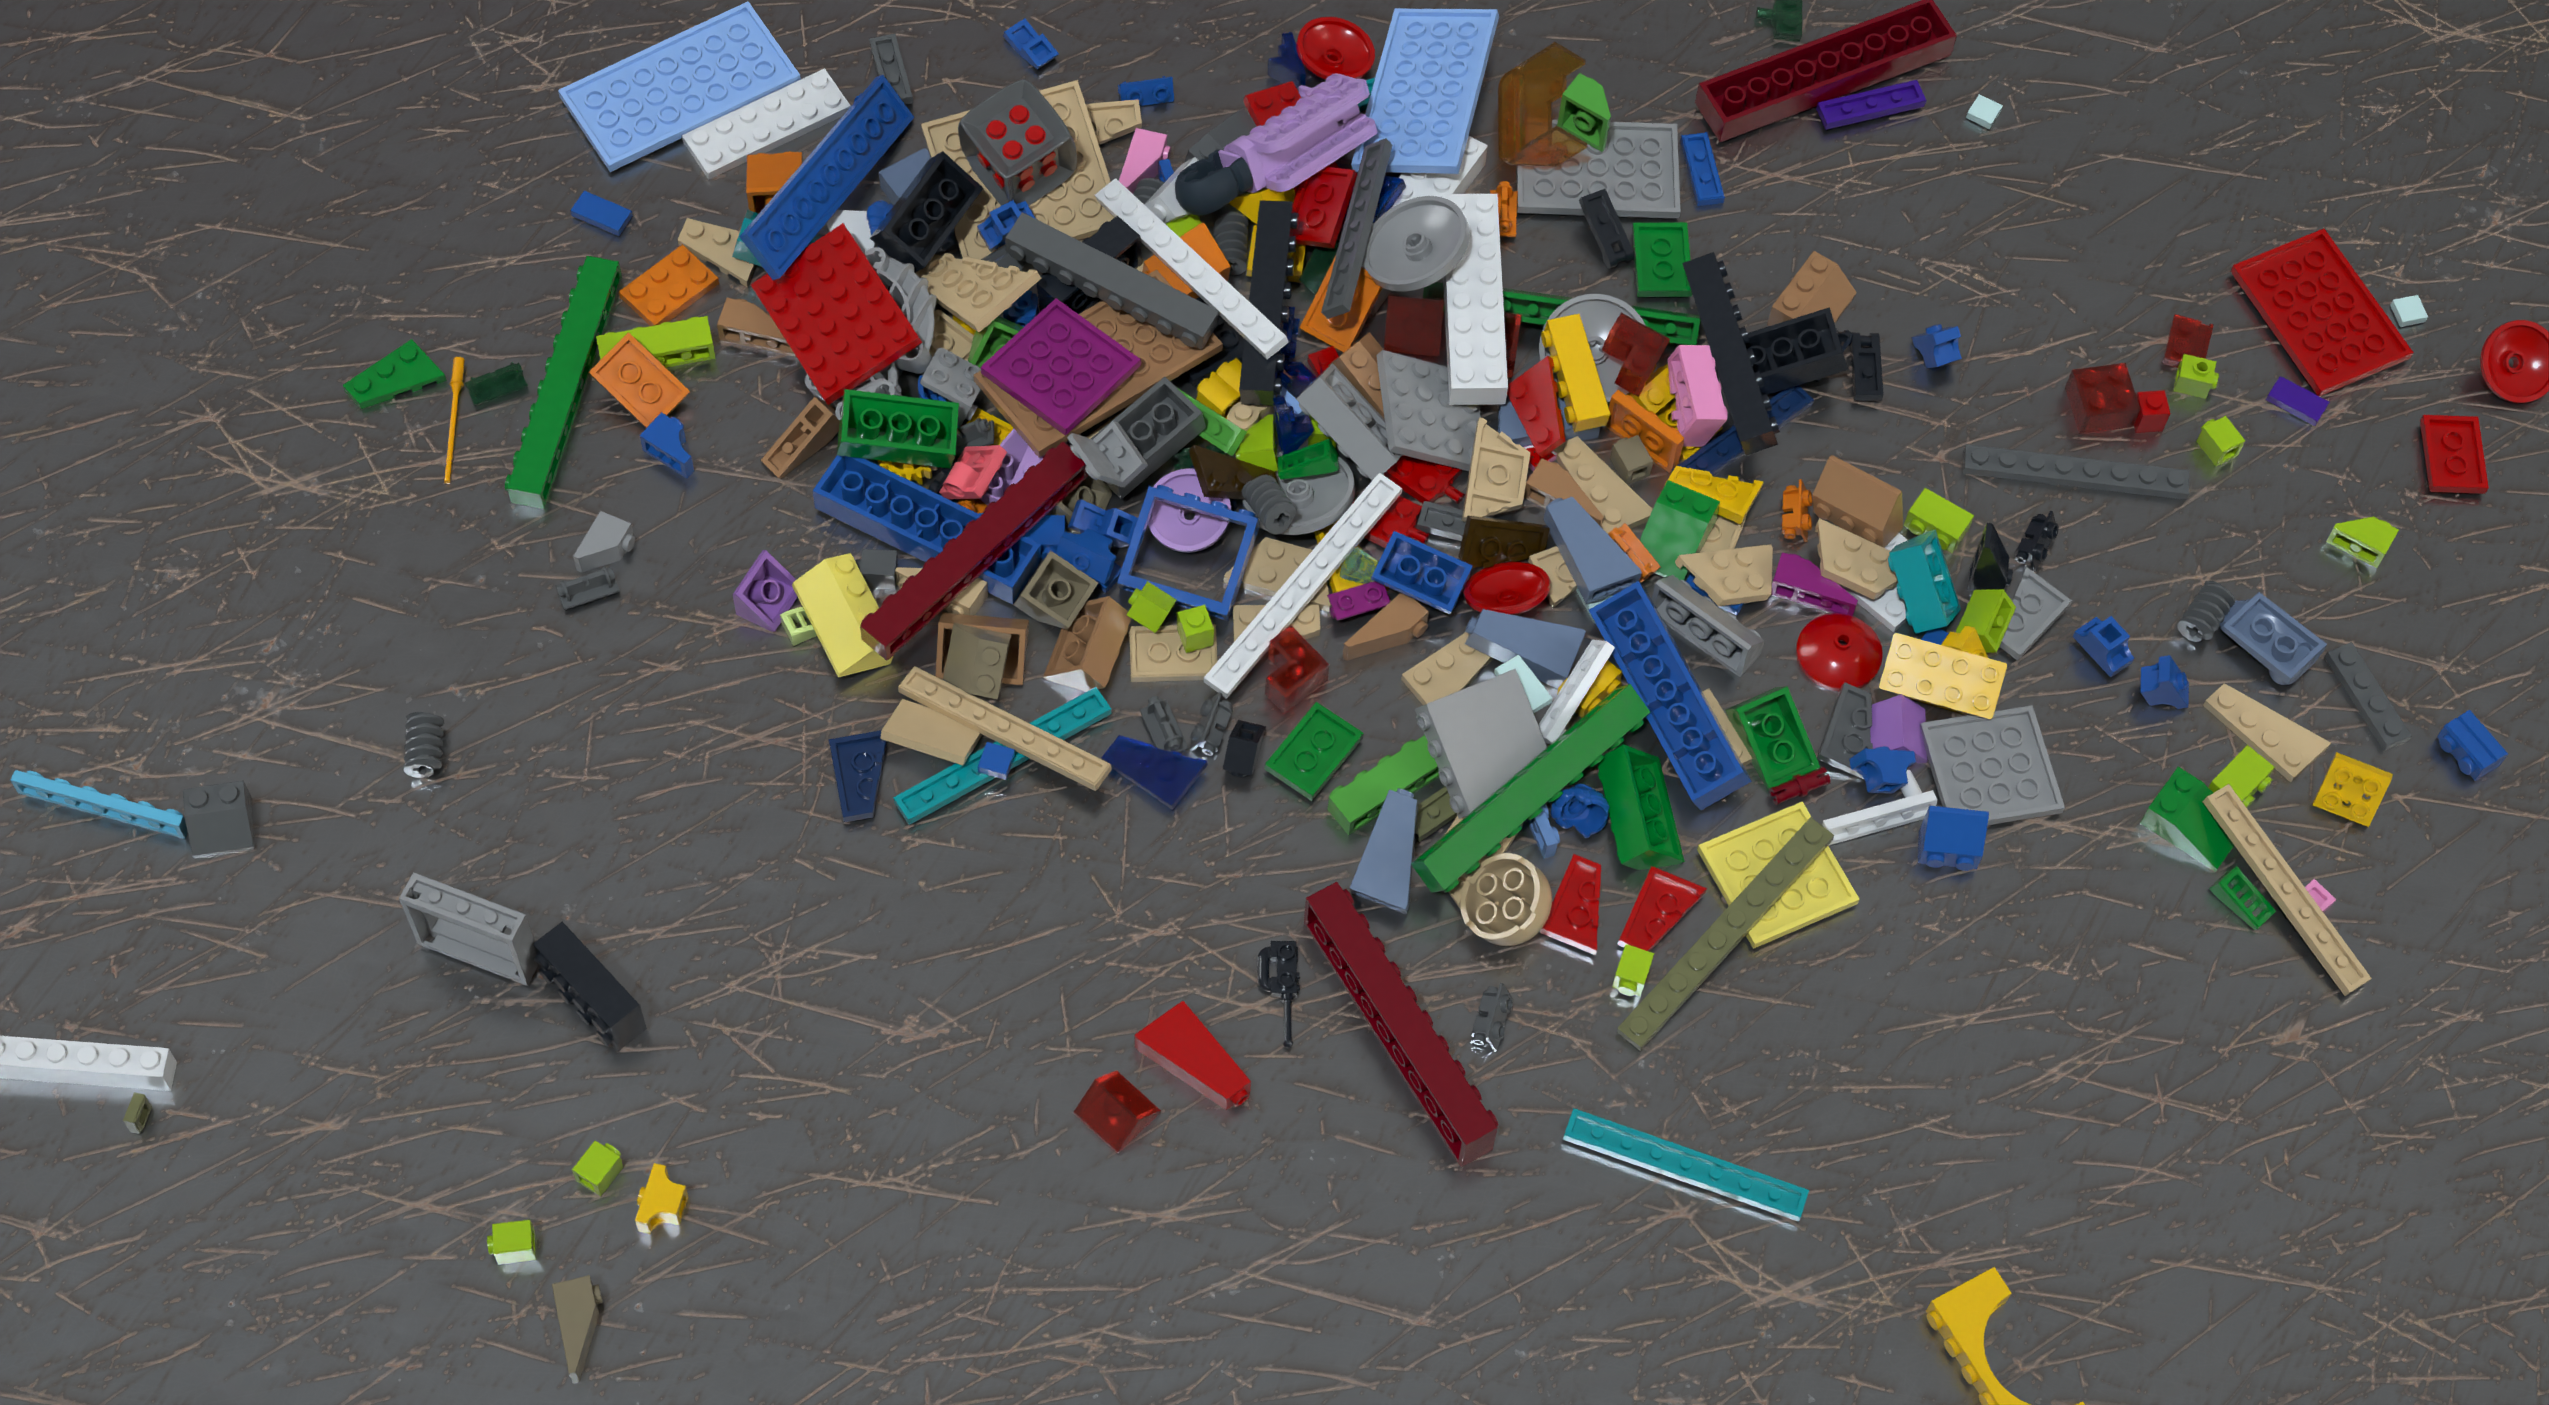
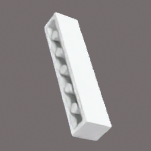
[0,1036,177,1091]

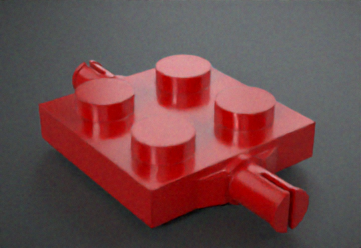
[1384,455,1465,504]
[1351,496,1430,548]

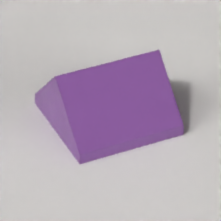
[733,550,797,632]
[1870,694,1927,763]

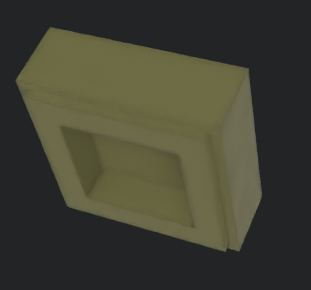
[123,1092,152,1134]

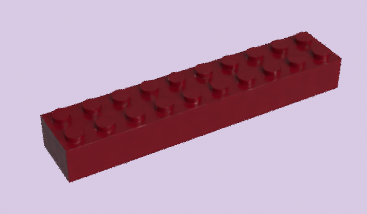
[1695,0,1957,142]
[1304,882,1498,1168]

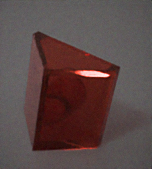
[1074,1071,1161,1154]

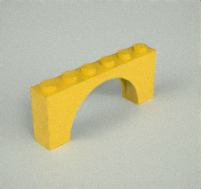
[1926,1267,2085,1405]

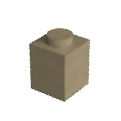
[1610,435,1653,485]

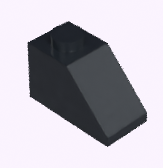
[1223,720,1266,777]

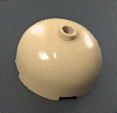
[1460,853,1552,946]

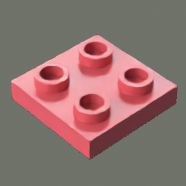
[939,445,1007,499]

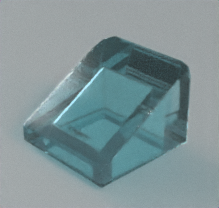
[1340,547,1378,584]

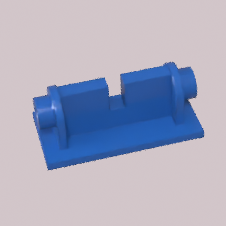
[1118,76,1174,106]

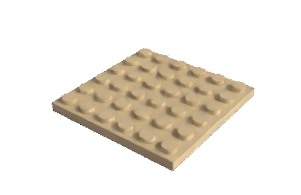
[921,80,1115,260]

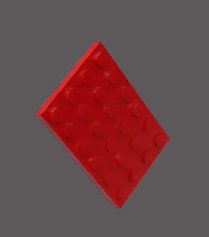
[750,223,923,405]
[2230,228,2414,397]

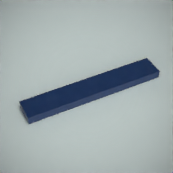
[1671,385,1814,476]

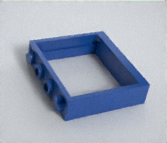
[1117,485,1260,621]

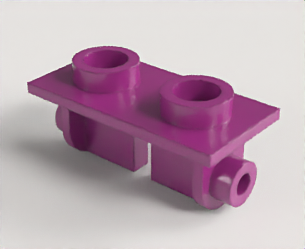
[1327,581,1391,621]

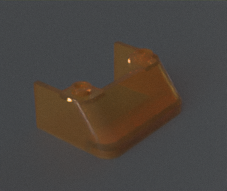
[1498,42,1587,167]

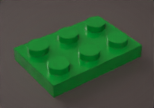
[1632,222,1692,297]
[1264,702,1364,801]

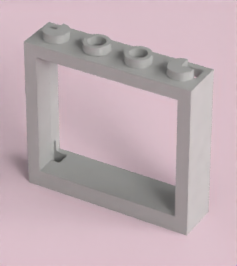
[399,872,538,986]

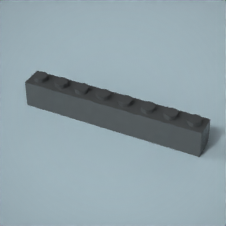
[1006,212,1219,350]

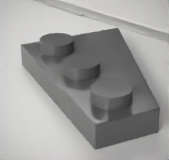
[1817,682,1873,779]

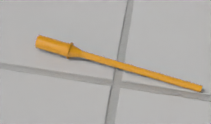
[444,357,465,484]

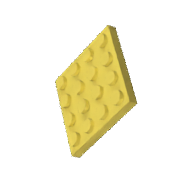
[1697,802,1860,949]

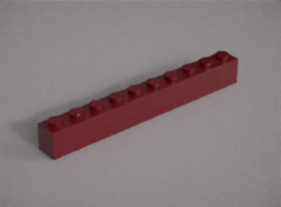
[860,442,1088,661]

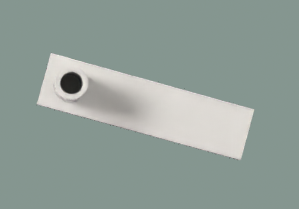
[1539,640,1615,744]
[1822,770,1937,846]

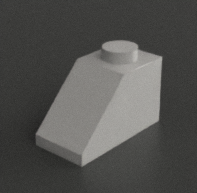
[573,511,635,573]

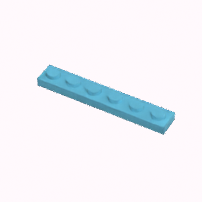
[10,770,188,839]

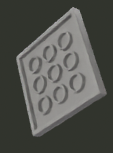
[1376,350,1481,471]
[1920,705,2065,825]

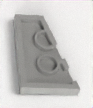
[1999,567,2072,660]

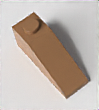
[717,298,796,357]
[761,397,840,479]
[1524,458,1604,527]
[1343,593,1429,661]

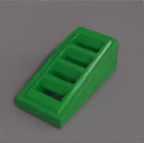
[1278,439,1339,480]
[2209,866,2276,930]

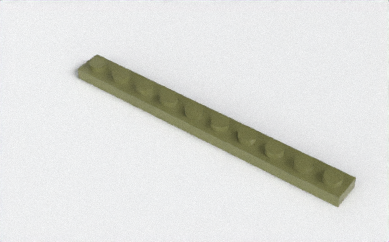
[1617,817,1834,1051]

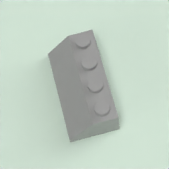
[1296,363,1402,481]
[1652,575,1765,677]

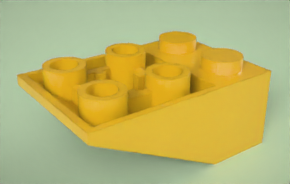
[1628,364,1723,461]

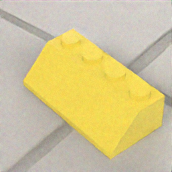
[792,553,894,678]

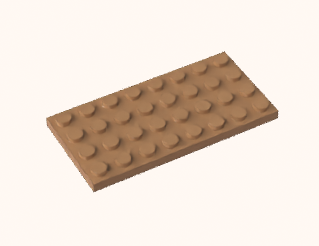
[973,270,1223,457]

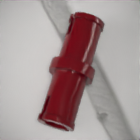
[1769,767,1831,805]

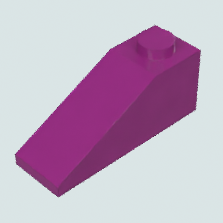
[1771,552,1858,616]

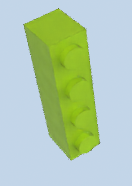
[596,316,716,368]

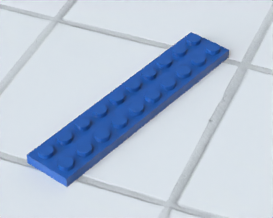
[739,75,914,280]

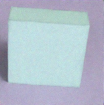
[1966,94,2003,129]
[2390,295,2428,327]

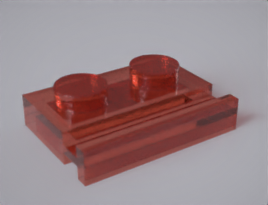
[2162,314,2214,368]

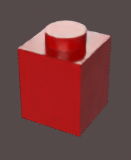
[2130,390,2171,433]

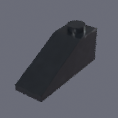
[1967,523,2013,591]

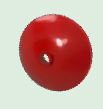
[1296,17,1375,80]
[2480,320,2549,403]
[1464,562,1550,615]
[1796,613,1883,692]

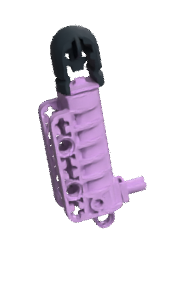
[1175,73,1378,215]

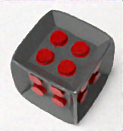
[958,79,1077,206]

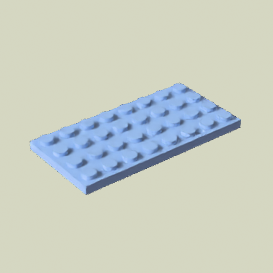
[558,1,801,172]
[1351,8,1499,174]

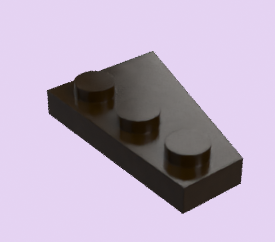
[1189,444,1279,499]
[1458,515,1550,568]

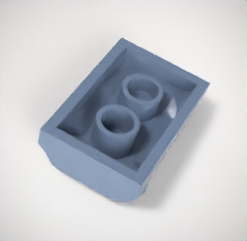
[2219,592,2327,685]

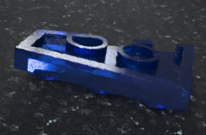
[1101,735,1208,810]

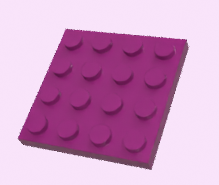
[980,298,1141,436]

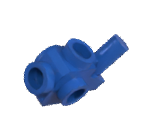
[1003,290,1039,327]

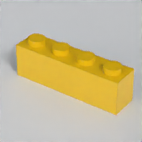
[1541,314,1610,432]

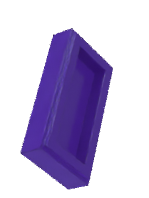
[2266,376,2330,426]

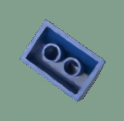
[1371,531,1473,614]

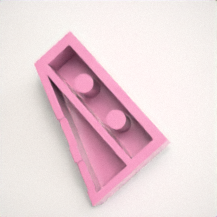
[1668,345,1727,447]

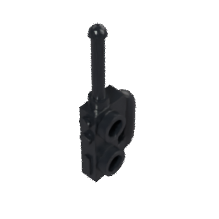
[1257,941,1300,1048]

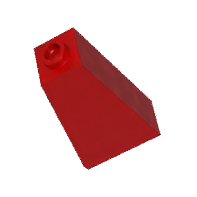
[1134,1001,1251,1110]

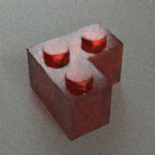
[1602,313,1670,397]
[1265,625,1329,714]

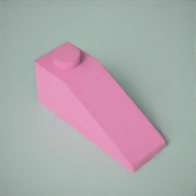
[1119,128,1171,194]

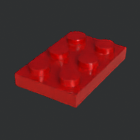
[1293,167,1357,248]
[2420,415,2489,494]

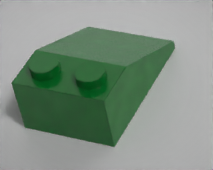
[1640,480,1720,581]
[1725,686,1820,790]
[2140,766,2235,872]

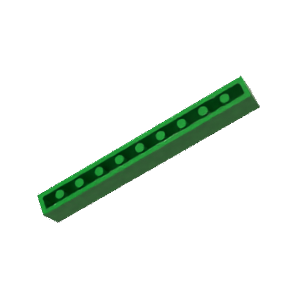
[505,256,622,509]
[1421,279,1700,345]
[1411,684,1650,893]

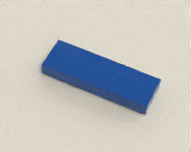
[1680,132,1725,206]

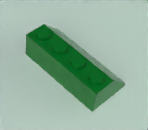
[837,389,959,469]
[1597,744,1685,870]

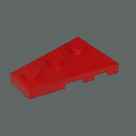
[1507,356,1566,457]
[1540,854,1601,955]

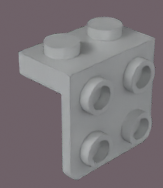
[920,348,984,429]
[1067,421,1148,487]

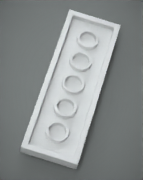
[682,68,851,180]

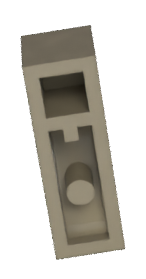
[552,1275,603,1384]

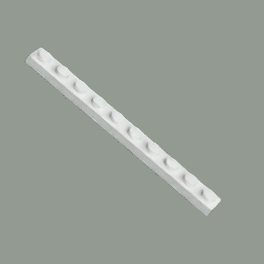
[1095,178,1288,360]
[1204,472,1402,699]

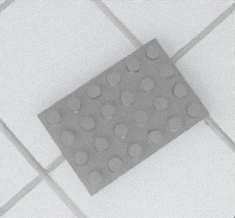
[1516,118,1681,219]

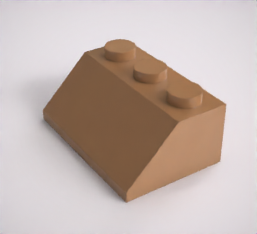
[1767,251,1857,326]
[1328,332,1385,419]
[1812,455,1903,548]
[1043,596,1131,692]
[936,613,1029,685]

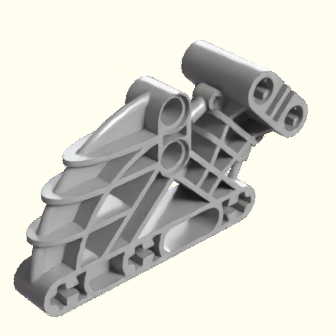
[805,247,936,421]

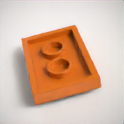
[619,244,719,326]
[1299,256,1383,352]
[589,332,690,428]
[1605,390,1684,474]

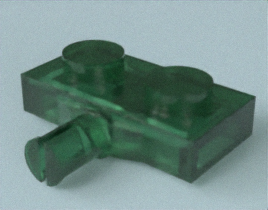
[1756,0,1802,42]

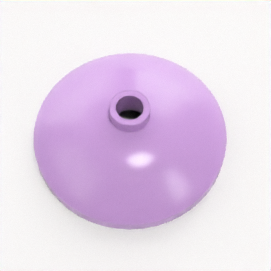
[1148,469,1231,552]

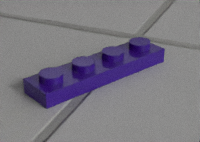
[1816,80,1927,130]

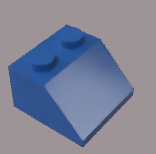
[1918,806,1989,871]

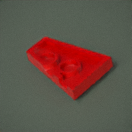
[1618,866,1707,952]

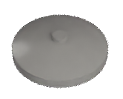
[1363,196,1470,291]
[1539,294,1651,404]
[1242,448,1355,535]

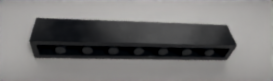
[1239,200,1299,406]
[1682,252,1780,456]

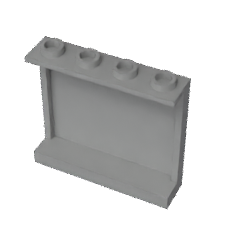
[1415,669,1547,819]

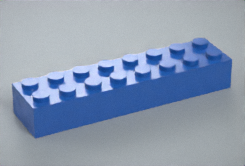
[813,455,1042,605]
[1589,581,1752,811]

